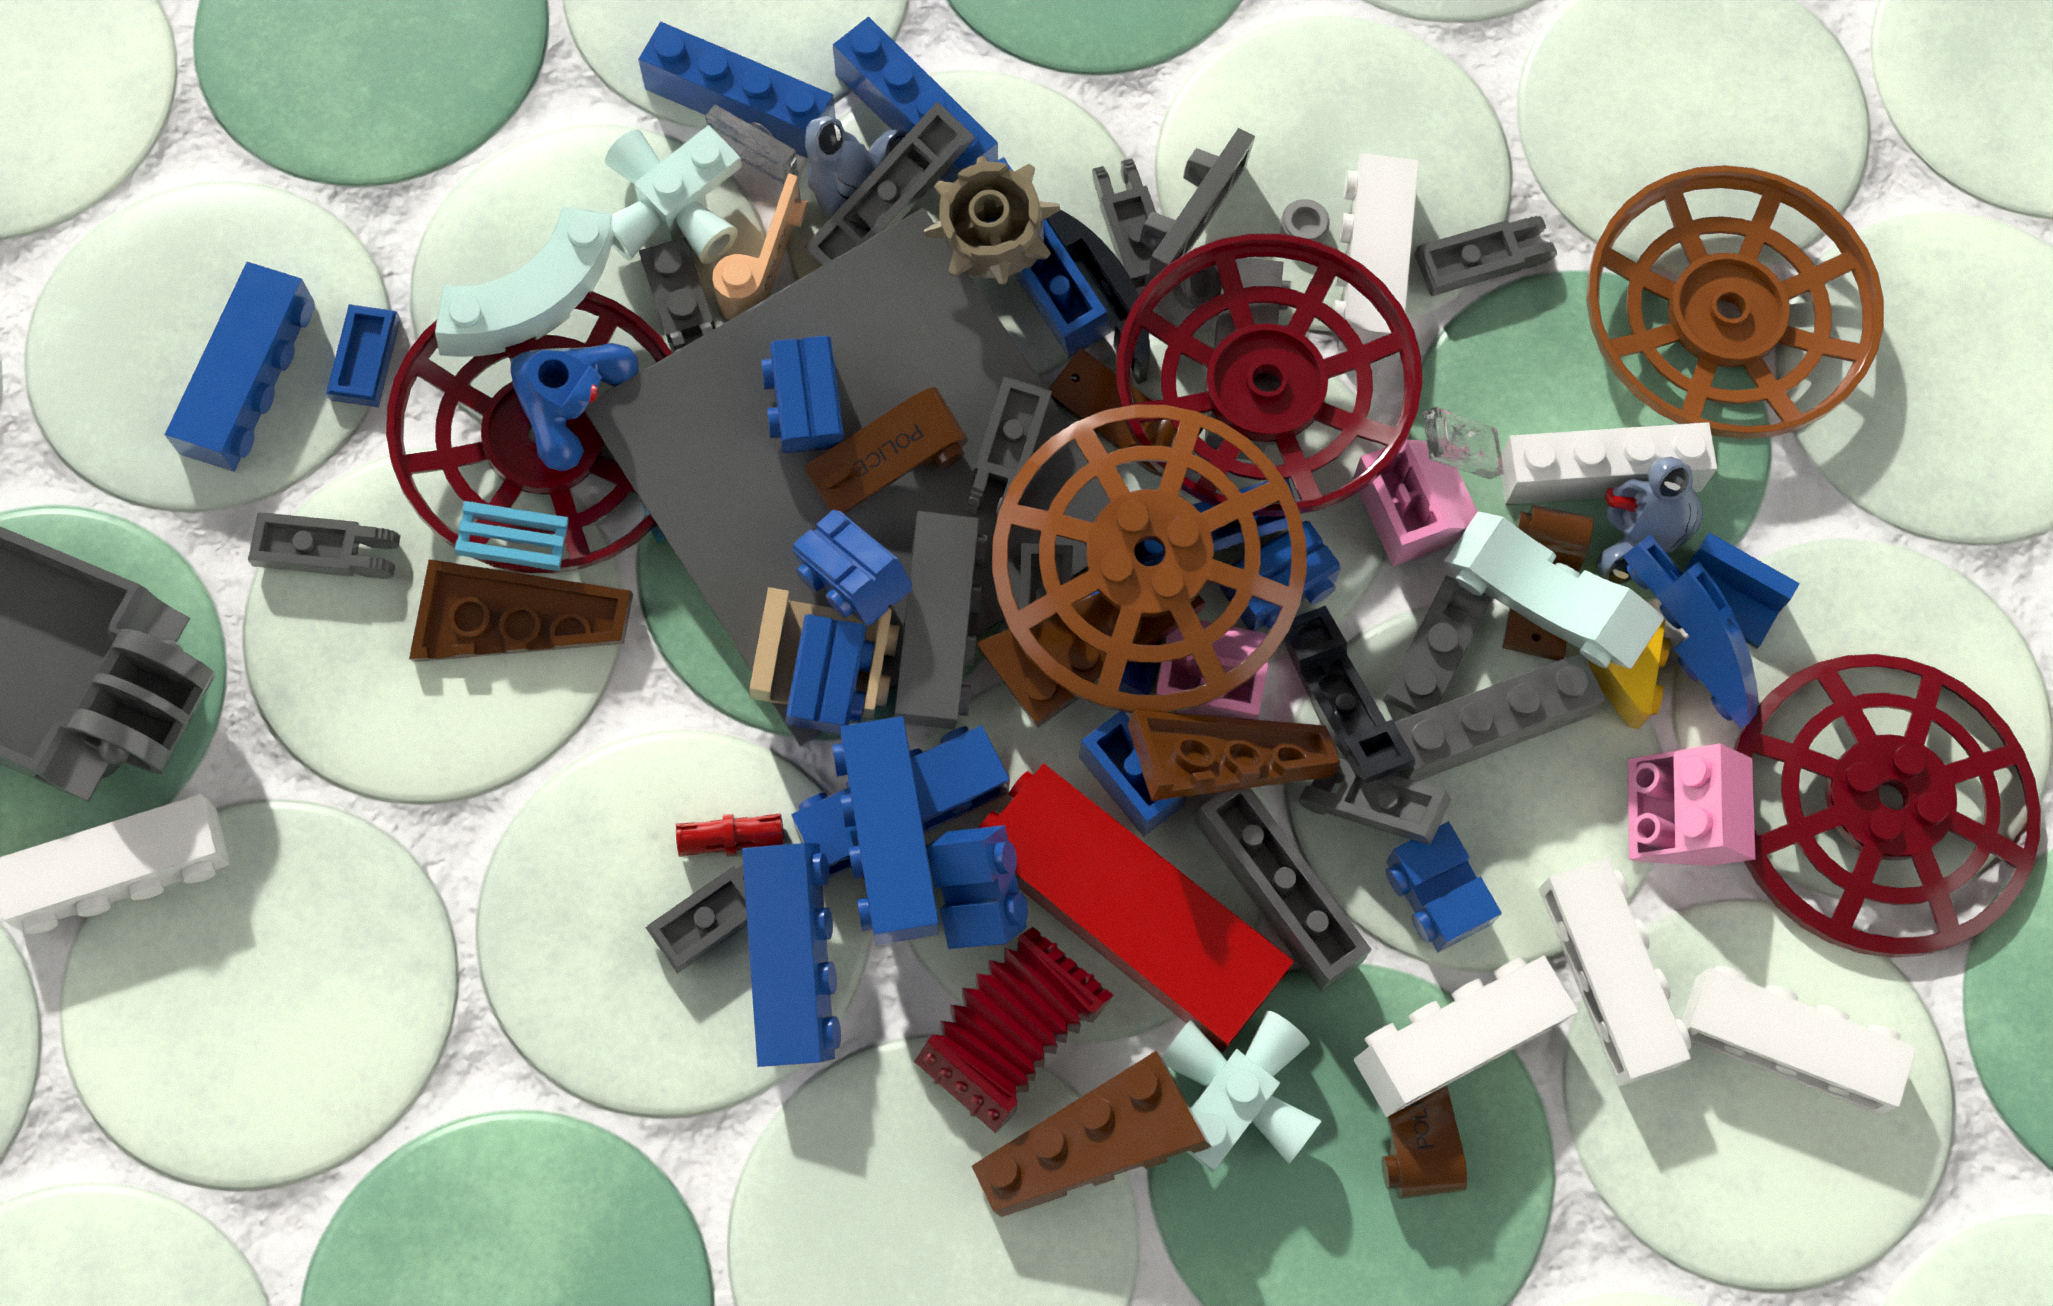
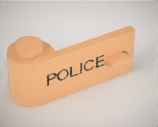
[712,173,808,321]

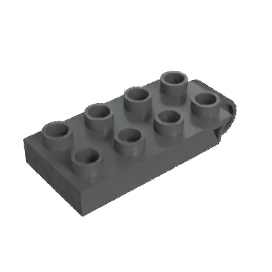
[0,527,215,802]

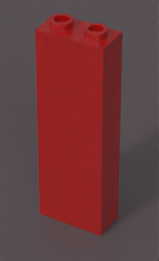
[978,763,1294,1053]

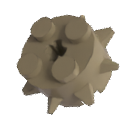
[924,156,1061,285]

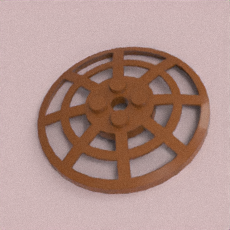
[1586,165,1884,439]
[992,405,1307,714]

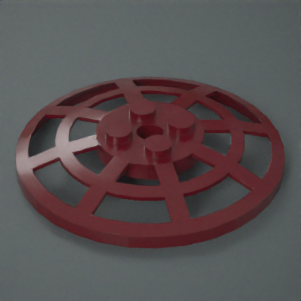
[1116,234,1423,516]
[386,291,672,574]
[1734,654,2041,958]

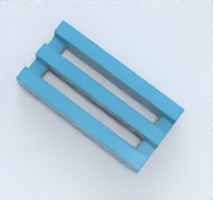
[455,501,568,571]

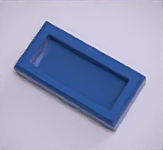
[326,304,401,408]

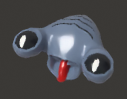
[805,116,907,221]
[1596,456,1703,585]

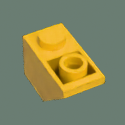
[1587,618,1671,729]

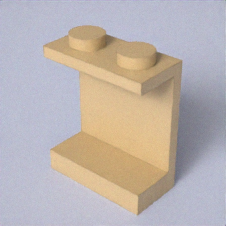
[749,587,900,720]

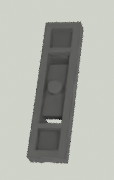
[804,102,976,265]
[1140,128,1255,288]

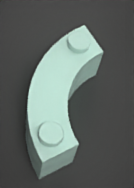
[435,206,613,357]
[1444,511,1665,669]

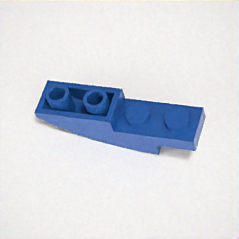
[1622,534,1759,729]

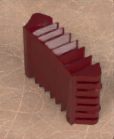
[914,927,1114,1134]

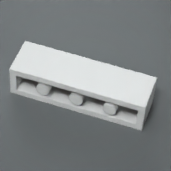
[1333,153,1419,356]
[1498,422,1717,505]
[0,794,230,934]
[1538,857,1691,1087]
[1353,955,1578,1117]
[1682,966,1917,1115]

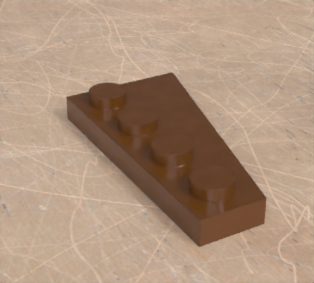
[409,559,633,662]
[976,593,1206,728]
[1128,710,1340,801]
[972,1051,1212,1217]

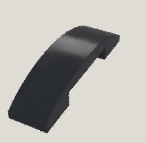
[1046,210,1150,384]
[1284,605,1415,784]

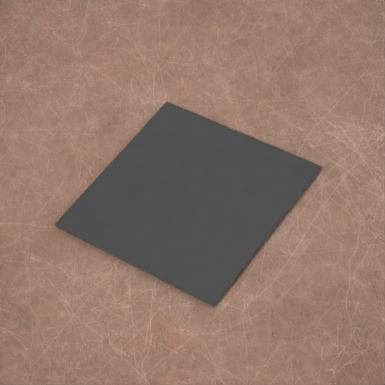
[584,207,1110,747]

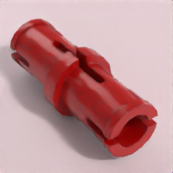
[676,813,784,857]

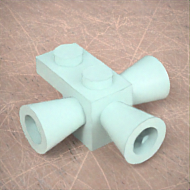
[605,125,742,264]
[1162,1011,1321,1173]

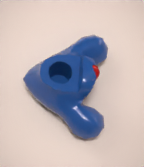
[510,343,639,472]

